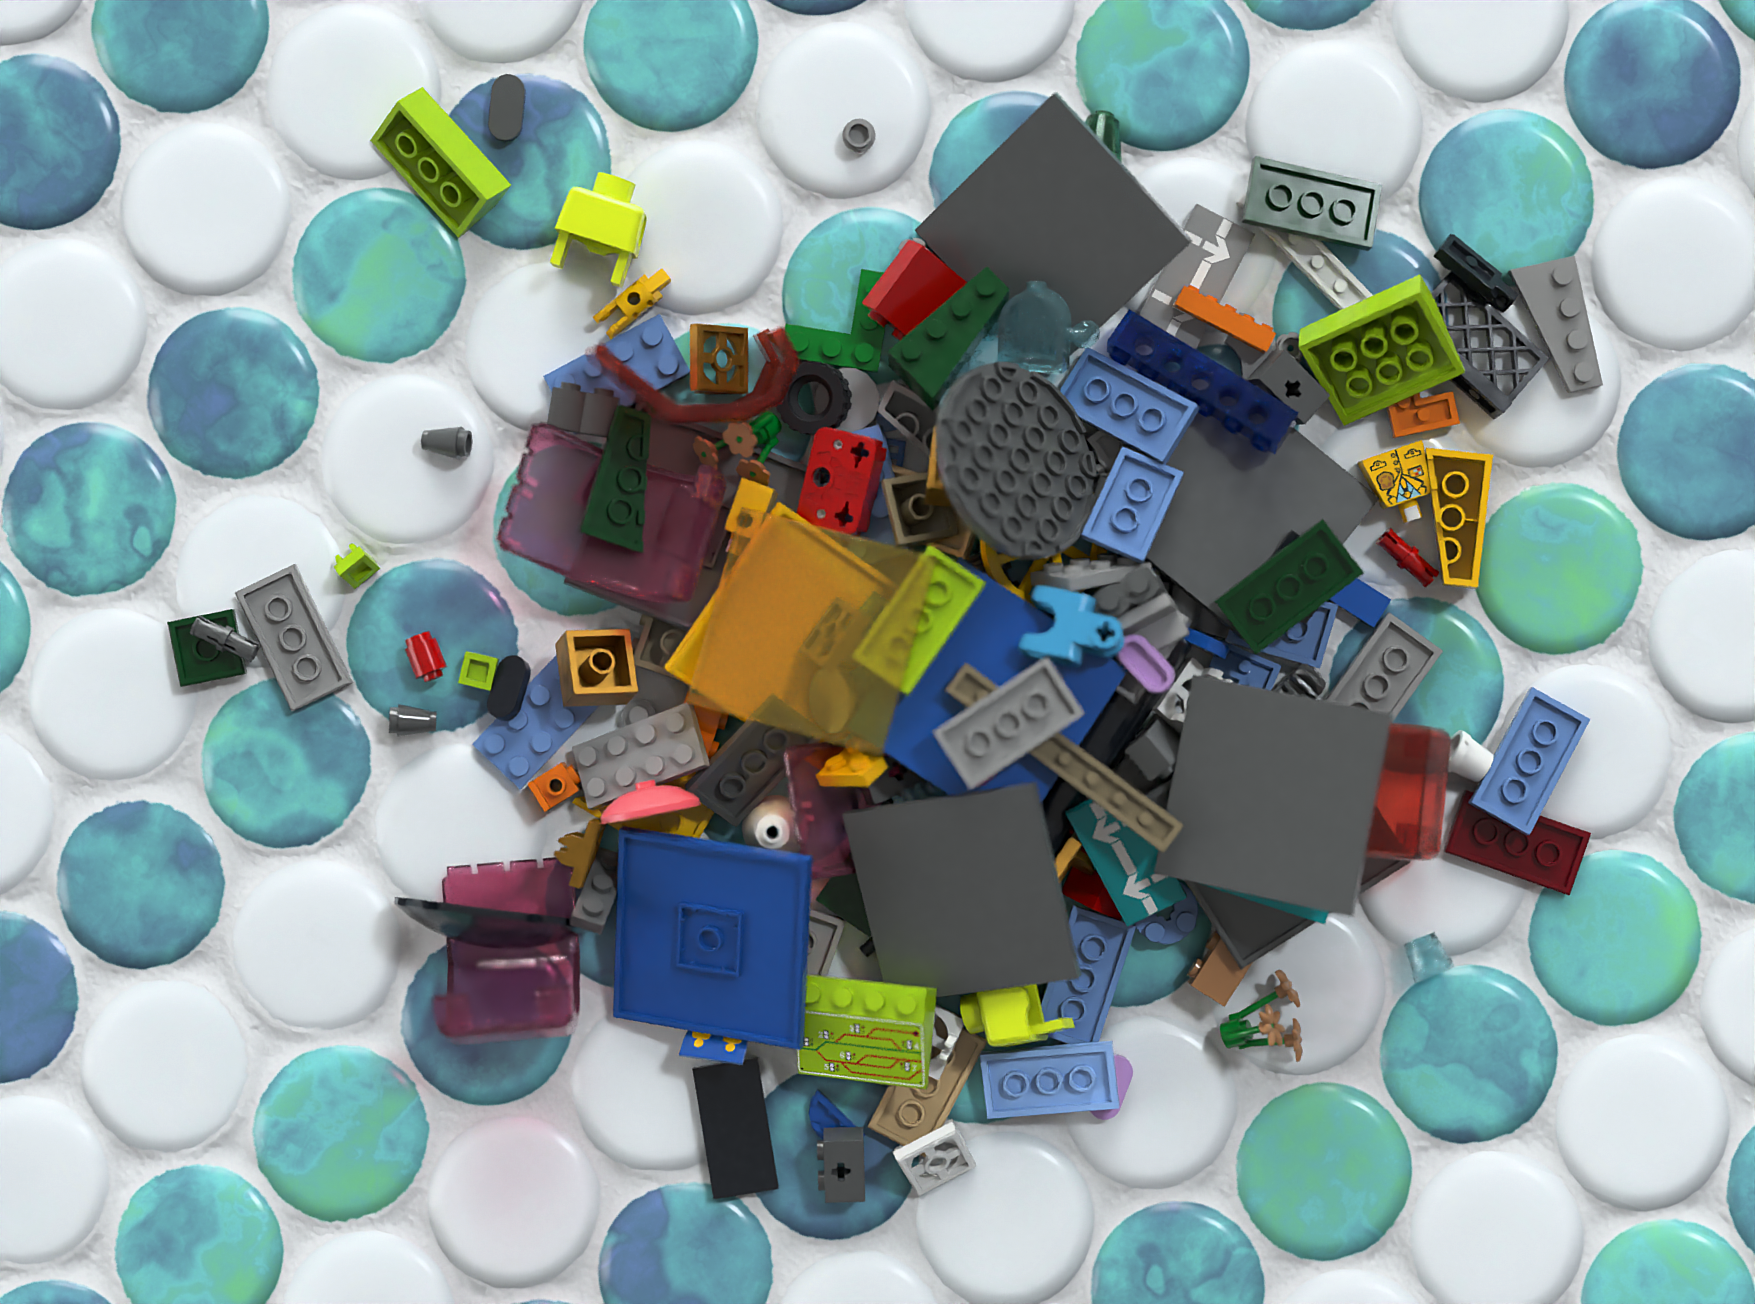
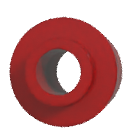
[405,631,447,683]

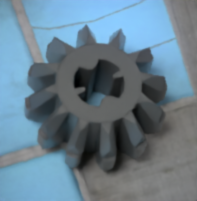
[1274,664,1326,699]

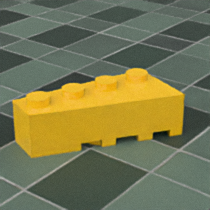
[1424,448,1493,589]

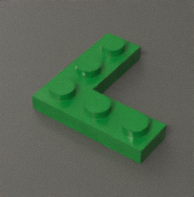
[780,269,886,373]

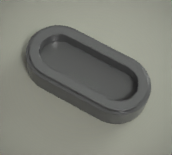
[488,74,526,142]

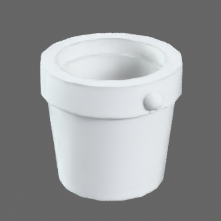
[1439,730,1494,782]

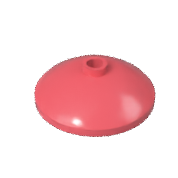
[600,780,700,824]

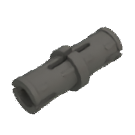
[190,615,260,662]

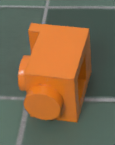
[527,762,582,812]

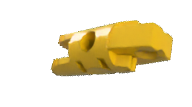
[593,269,671,339]

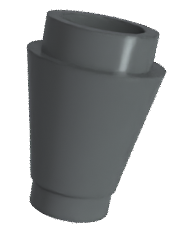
[421,427,473,460]
[389,704,436,737]

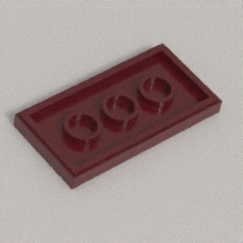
[1443,789,1591,896]

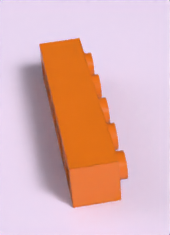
[1173,285,1276,354]

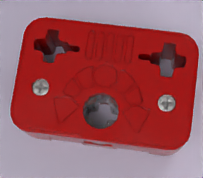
[797,427,887,537]

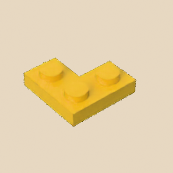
[815,737,888,787]

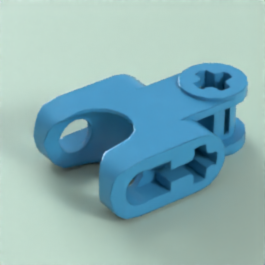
[1018,585,1124,667]

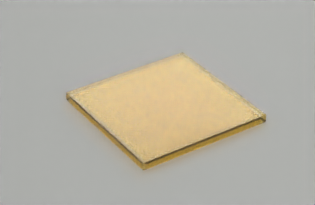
[686,507,937,756]

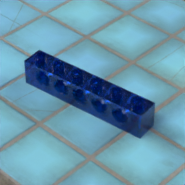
[1107,309,1299,455]

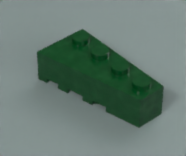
[888,266,1010,411]

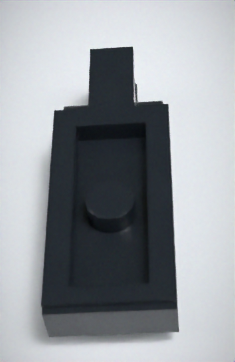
[1434,234,1519,313]

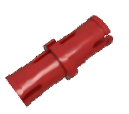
[1376,528,1439,587]

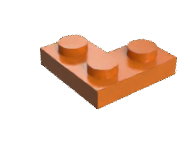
[1386,391,1460,438]

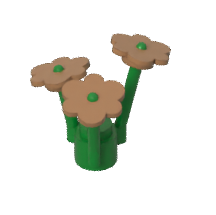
[693,411,782,486]

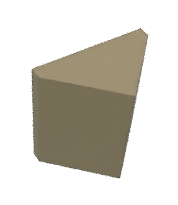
[881,472,958,548]

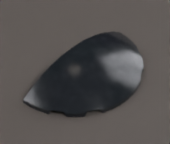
[394,897,586,950]

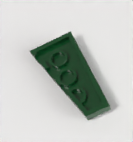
[578,405,651,554]

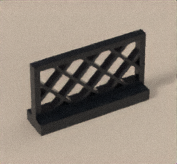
[1431,271,1550,419]

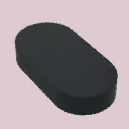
[487,655,531,721]

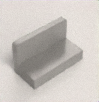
[1110,592,1189,651]

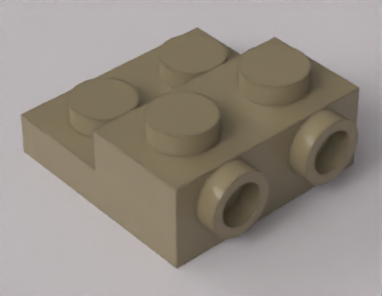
[632,614,688,682]

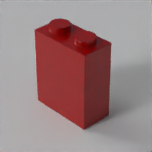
[862,239,967,341]

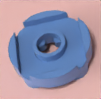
[1134,882,1198,944]

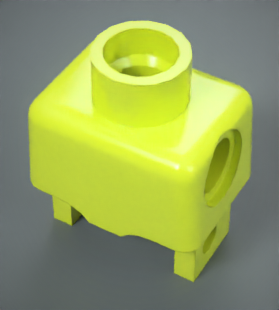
[550,172,647,288]
[960,984,1075,1047]

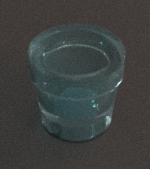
[1404,932,1455,983]

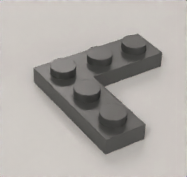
[570,847,618,935]

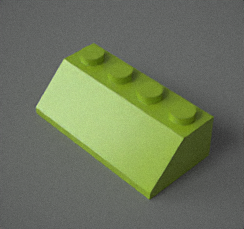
[370,87,511,238]

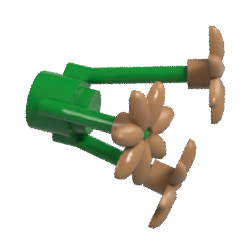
[1220,970,1303,1062]

